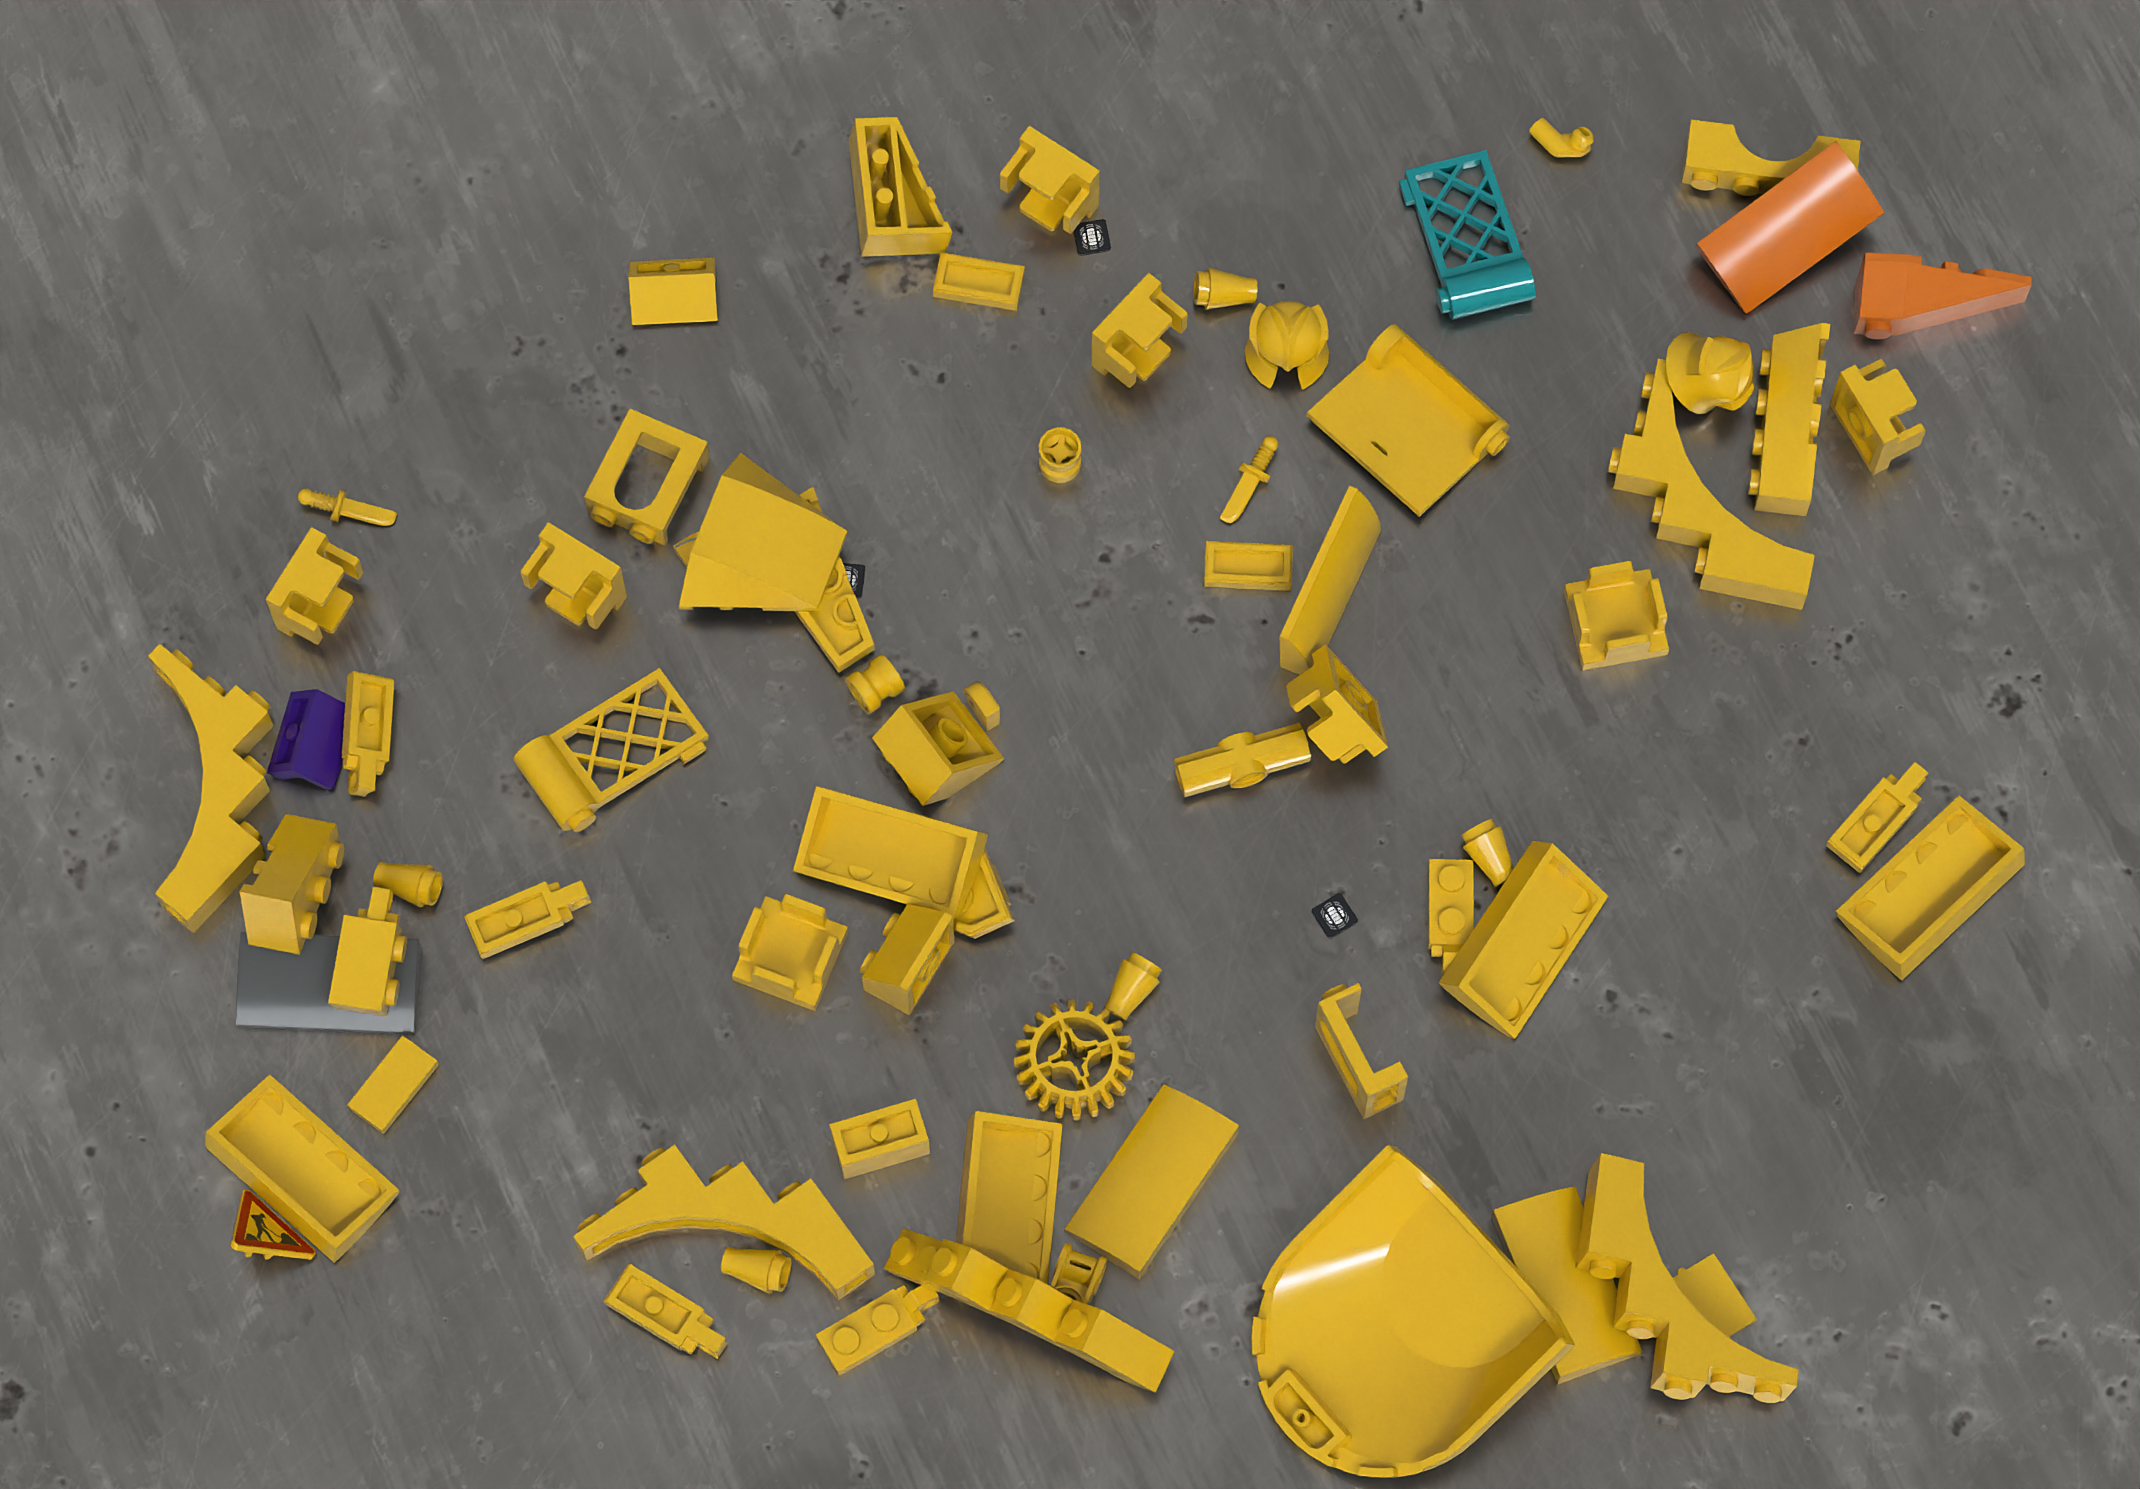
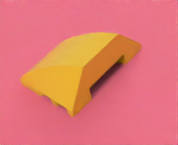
[679,452,848,611]

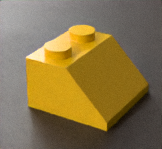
[872,691,1004,806]
[860,904,955,1015]

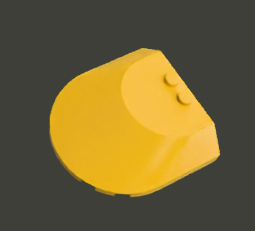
[1252,1145,1575,1478]

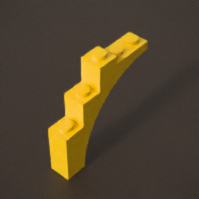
[1608,358,1815,610]
[148,644,274,933]
[573,1144,875,1300]
[1576,1153,1799,1403]
[883,1228,1175,1393]

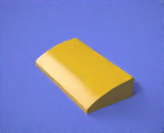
[1279,485,1381,675]
[793,786,989,918]
[1836,795,2025,981]
[1438,841,1609,1039]
[205,1074,399,1263]
[1064,1084,1239,1280]
[956,1111,1063,1285]
[1491,1186,1642,1385]

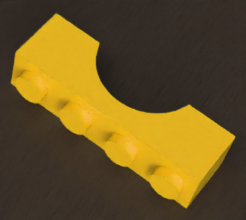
[1682,119,1861,196]

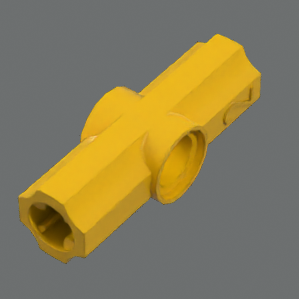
[1173,723,1311,798]

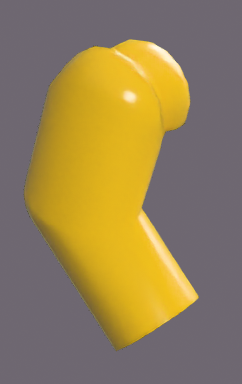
[1529,118,1594,158]

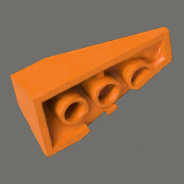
[1854,252,2032,339]

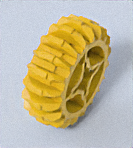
[1014,999,1135,1121]

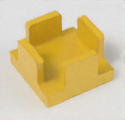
[1000,126,1100,234]
[1091,273,1188,388]
[1830,359,1926,475]
[521,522,627,630]
[265,527,364,645]
[1564,561,1669,671]
[1286,644,1388,764]
[732,894,848,1011]

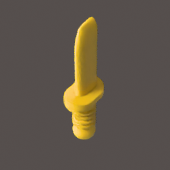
[1220,436,1279,523]
[297,488,397,526]

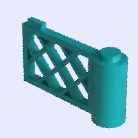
[1399,150,1536,320]

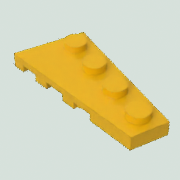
[794,486,875,673]

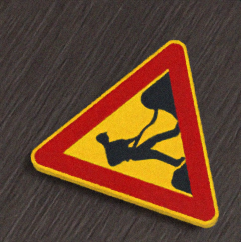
[230,1189,316,1260]

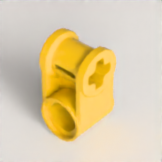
[1050,1243,1108,1305]

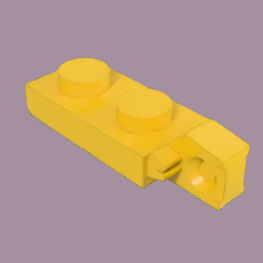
[342,671,394,797]
[1826,762,1929,873]
[1428,859,1474,976]
[464,880,591,959]
[604,1264,728,1359]
[815,1285,939,1376]

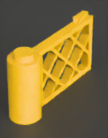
[513,668,709,832]

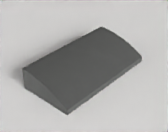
[236,932,422,1035]

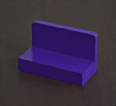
[267,689,345,789]

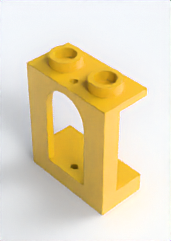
[584,409,710,546]
[1315,983,1408,1119]

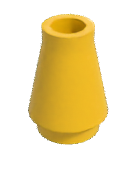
[1193,267,1258,310]
[1461,818,1514,887]
[373,861,443,908]
[1103,952,1162,1021]
[721,1247,791,1294]

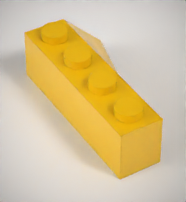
[1748,323,1830,516]

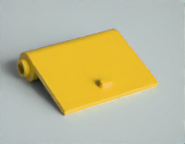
[1306,324,1510,517]

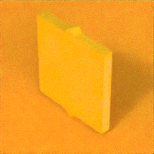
[1673,1253,1757,1338]

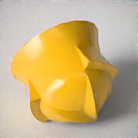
[1244,301,1330,390]
[1666,332,1755,414]

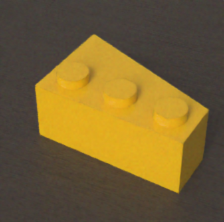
[848,117,953,257]
[239,814,345,955]

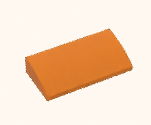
[1695,141,1885,315]

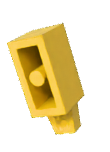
[328,887,407,1017]

